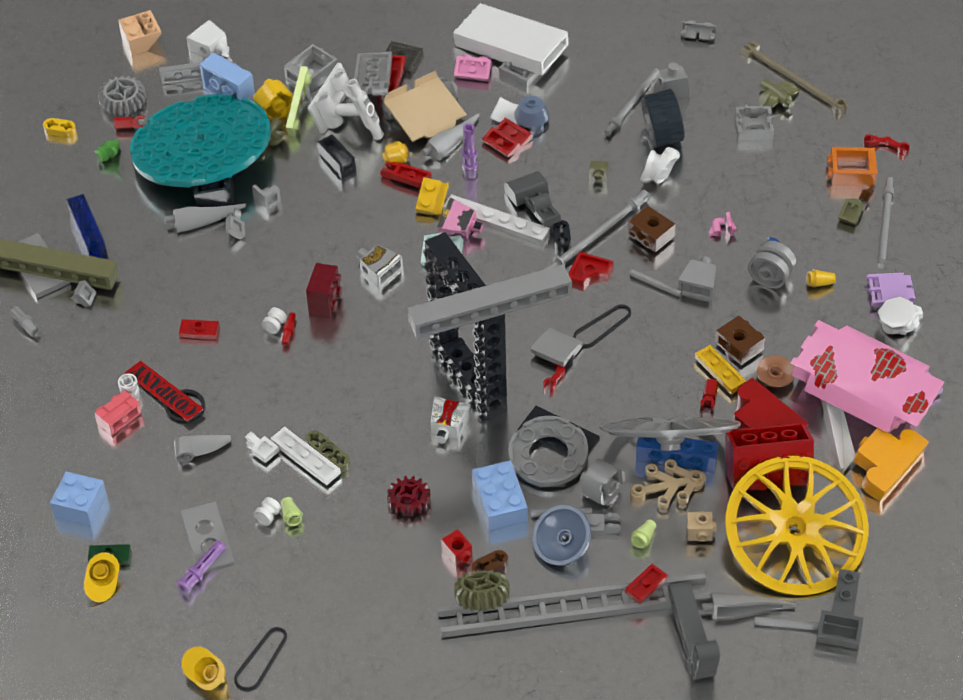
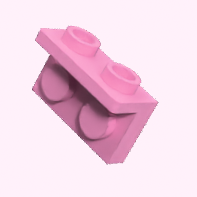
[454,55,492,81]

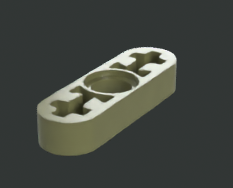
[305,430,350,473]

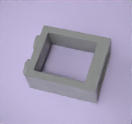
[284,44,338,94]

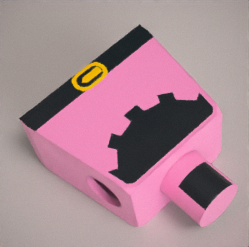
[437,198,484,240]

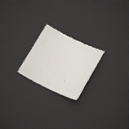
[490,97,518,124]

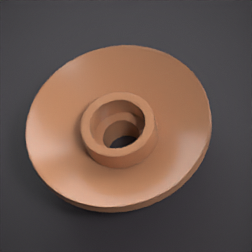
[756,356,795,387]

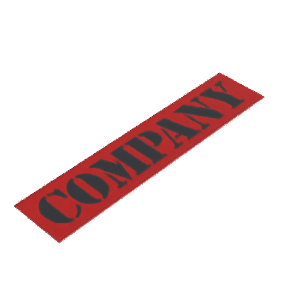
[124,360,204,421]

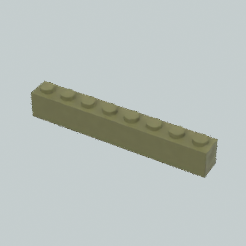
[0,239,119,290]

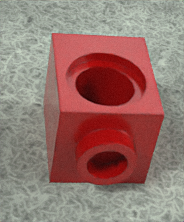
[441,529,473,567]

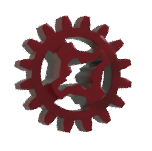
[387,476,431,516]

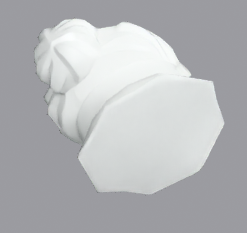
[640,147,680,186]
[878,297,923,335]

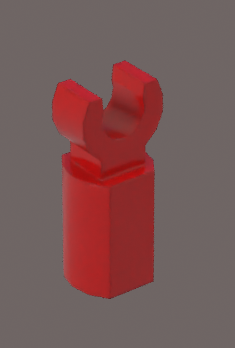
[114,115,145,129]
[700,379,718,412]

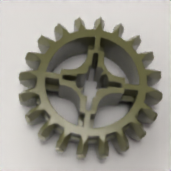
[454,569,510,612]

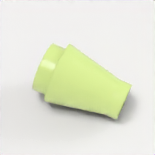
[281,497,303,526]
[631,519,657,548]

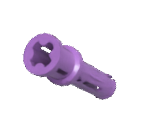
[461,123,478,171]
[175,540,226,595]

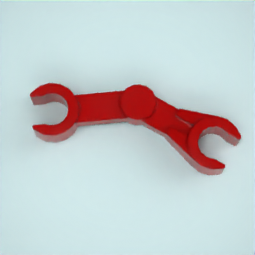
[864,134,910,155]
[543,364,565,392]

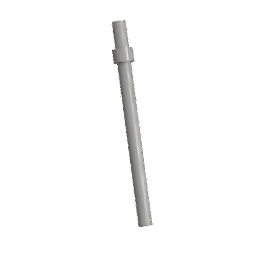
[603,68,659,137]
[878,177,894,263]

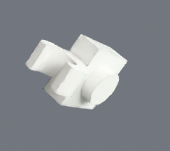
[245,432,279,463]

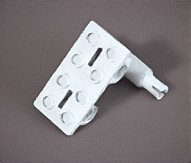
[308,63,384,140]

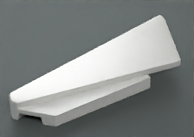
[821,399,855,475]

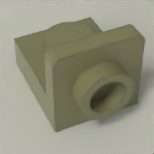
[589,161,609,182]
[838,198,864,226]

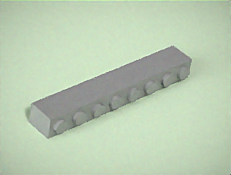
[408,264,572,339]

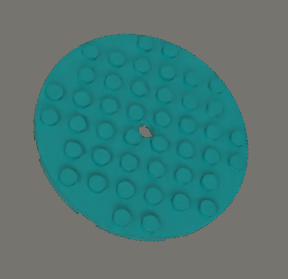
[130,94,271,188]

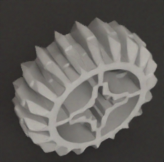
[98,76,146,117]

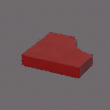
[568,251,614,287]

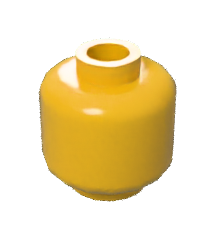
[382,141,410,164]

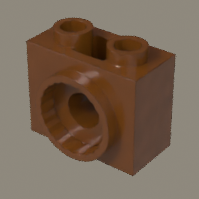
[628,206,676,252]
[715,315,765,365]

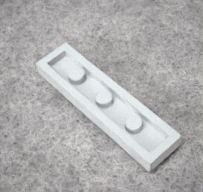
[270,427,341,486]

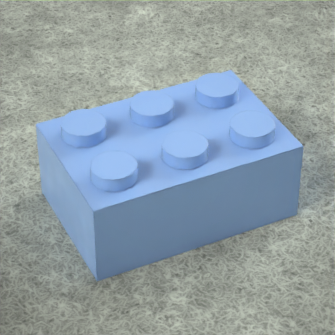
[199,52,255,101]
[472,460,528,531]

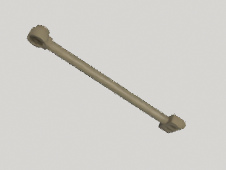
[739,41,847,114]

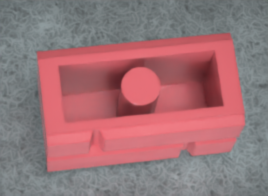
[94,391,142,436]

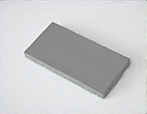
[19,233,70,299]

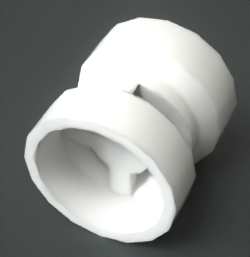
[261,307,287,334]
[118,374,140,399]
[254,497,282,526]

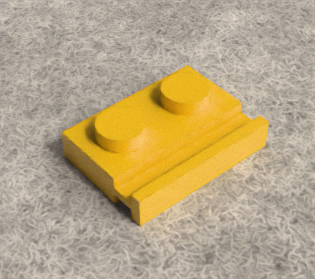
[415,177,449,217]

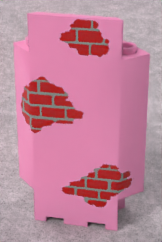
[791,320,944,433]

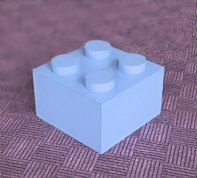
[50,472,106,526]

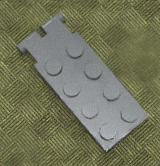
[354,52,392,96]

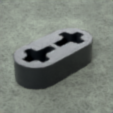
[553,220,571,252]

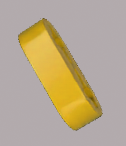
[43,118,77,138]

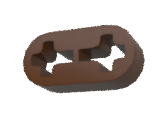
[472,550,508,572]

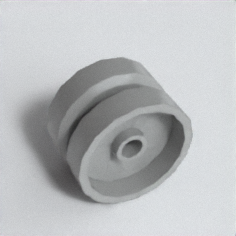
[748,241,796,289]

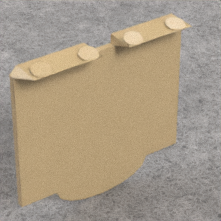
[383,70,467,142]

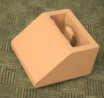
[118,10,162,56]

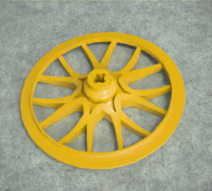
[725,456,869,596]

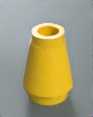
[806,269,836,288]

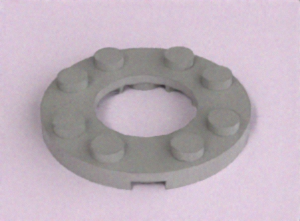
[509,416,588,487]

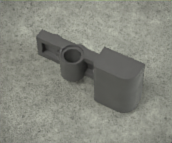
[504,171,561,227]
[816,569,864,650]

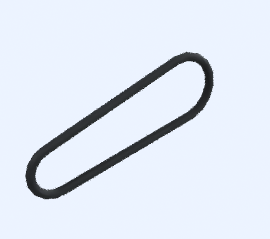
[573,304,631,347]
[234,627,287,690]

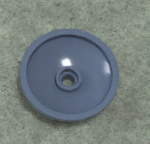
[533,505,591,566]

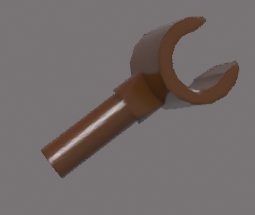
[859,185,875,203]

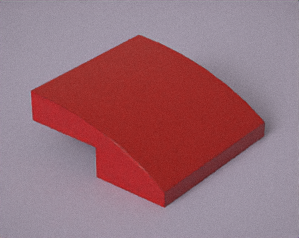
[482,117,533,157]

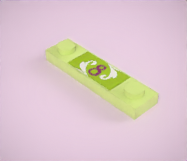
[286,66,312,136]

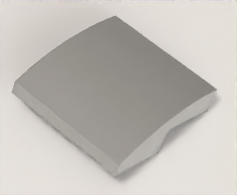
[530,328,584,367]

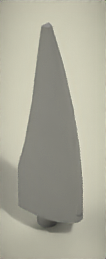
[421,113,480,161]
[164,204,246,233]
[702,593,796,619]

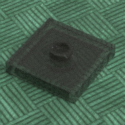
[385,41,423,75]

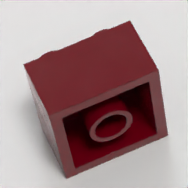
[306,263,342,319]

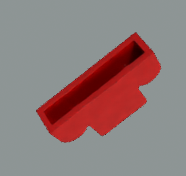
[734,377,809,429]

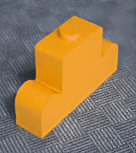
[853,428,929,502]

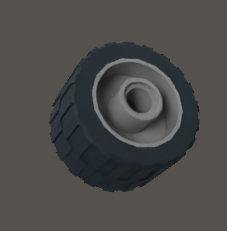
[641,89,685,148]

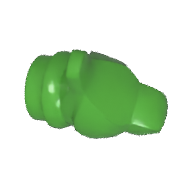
[95,139,120,163]

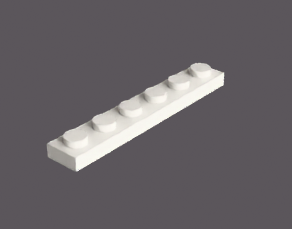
[443,194,550,245]

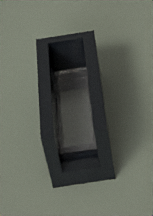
[317,134,356,180]

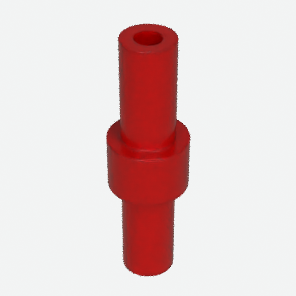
[281,312,296,346]

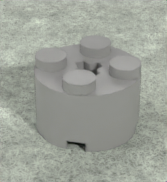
[580,458,625,506]

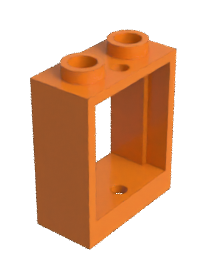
[827,147,877,186]

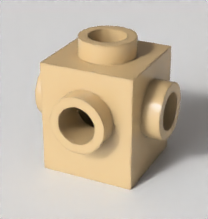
[686,511,717,542]

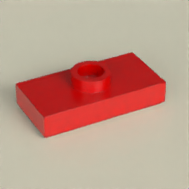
[178,319,220,340]
[624,563,668,604]

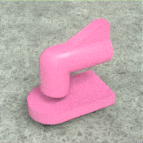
[709,211,737,236]

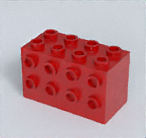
[725,422,814,491]

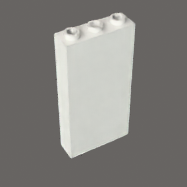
[453,3,569,75]

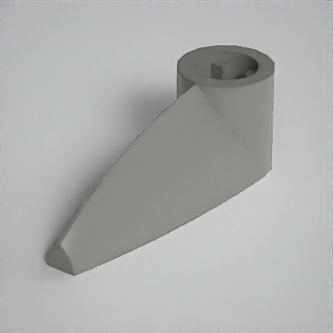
[174,435,231,463]

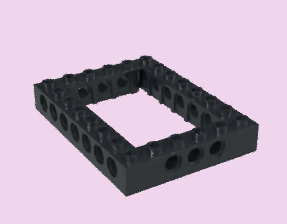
[423,232,507,420]

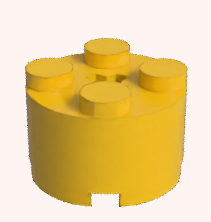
[253,79,294,120]

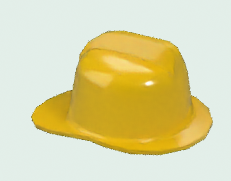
[84,552,119,602]
[181,646,226,690]

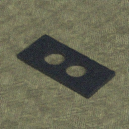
[517,405,600,455]

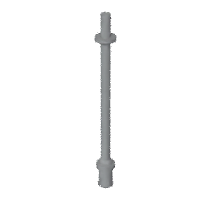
[543,190,650,270]

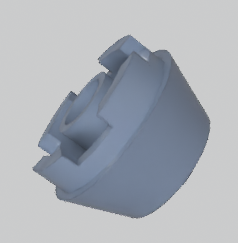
[514,96,549,131]

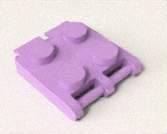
[866,272,916,307]

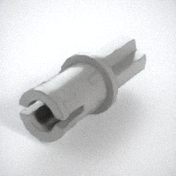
[10,306,41,337]

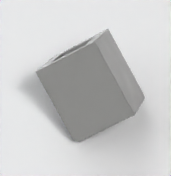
[252,185,281,210]

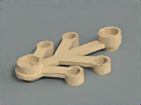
[630,459,706,509]

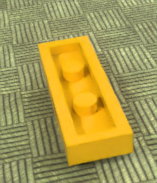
[695,345,747,395]

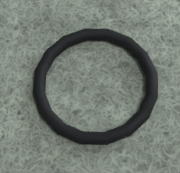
[165,389,205,422]

